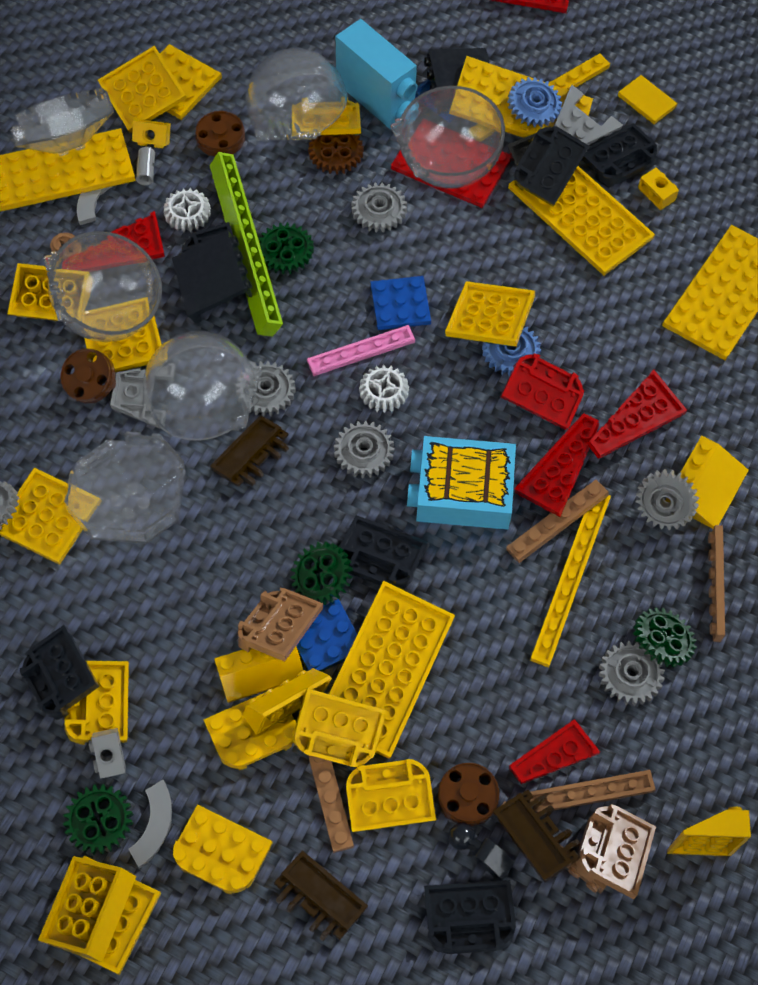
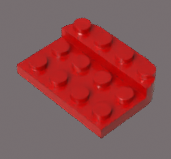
[500,353,584,430]

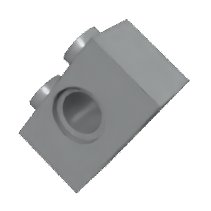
[89,728,126,779]

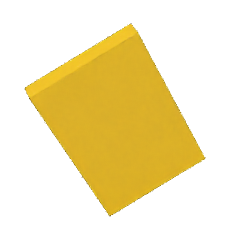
[618,75,678,125]

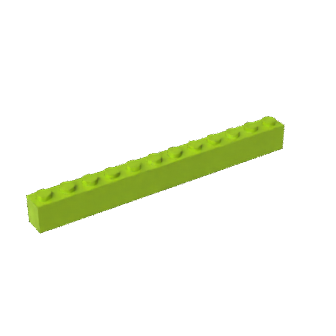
[209,152,283,337]

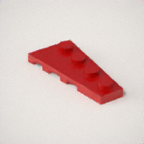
[508,719,600,784]

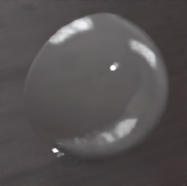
[246,48,347,141]
[390,86,505,189]
[43,231,162,342]
[143,330,262,440]

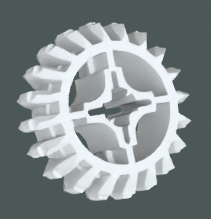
[163,188,211,232]
[359,365,409,413]

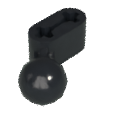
[448,823,514,880]

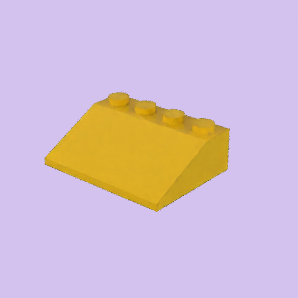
[7,263,93,324]
[665,435,749,529]
[667,807,751,856]
[38,856,136,962]

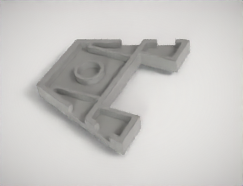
[554,85,623,145]
[110,363,175,429]

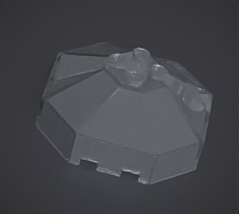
[11,88,114,156]
[64,432,186,544]

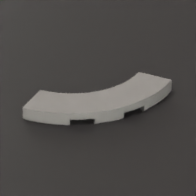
[77,186,114,225]
[128,780,172,869]

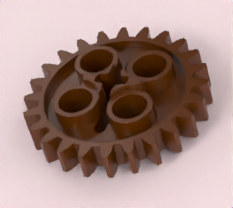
[308,134,364,175]

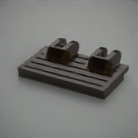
[210,415,289,487]
[493,790,581,883]
[274,850,368,941]

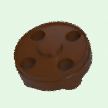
[195,111,245,157]
[60,349,116,404]
[438,763,499,826]

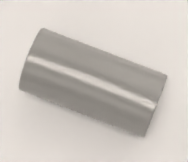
[136,147,155,185]

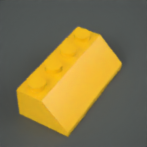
[214,647,303,703]
[242,668,332,734]

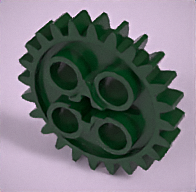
[258,222,314,274]
[290,541,353,605]
[633,607,697,668]
[63,784,134,855]

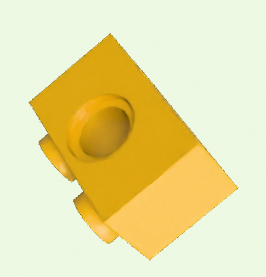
[132,119,171,148]
[638,167,679,210]

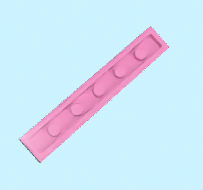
[307,325,415,377]

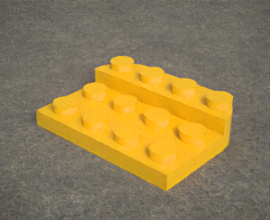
[292,96,361,136]
[64,661,129,745]
[203,686,296,770]
[292,688,387,767]
[346,759,436,832]
[173,804,273,894]

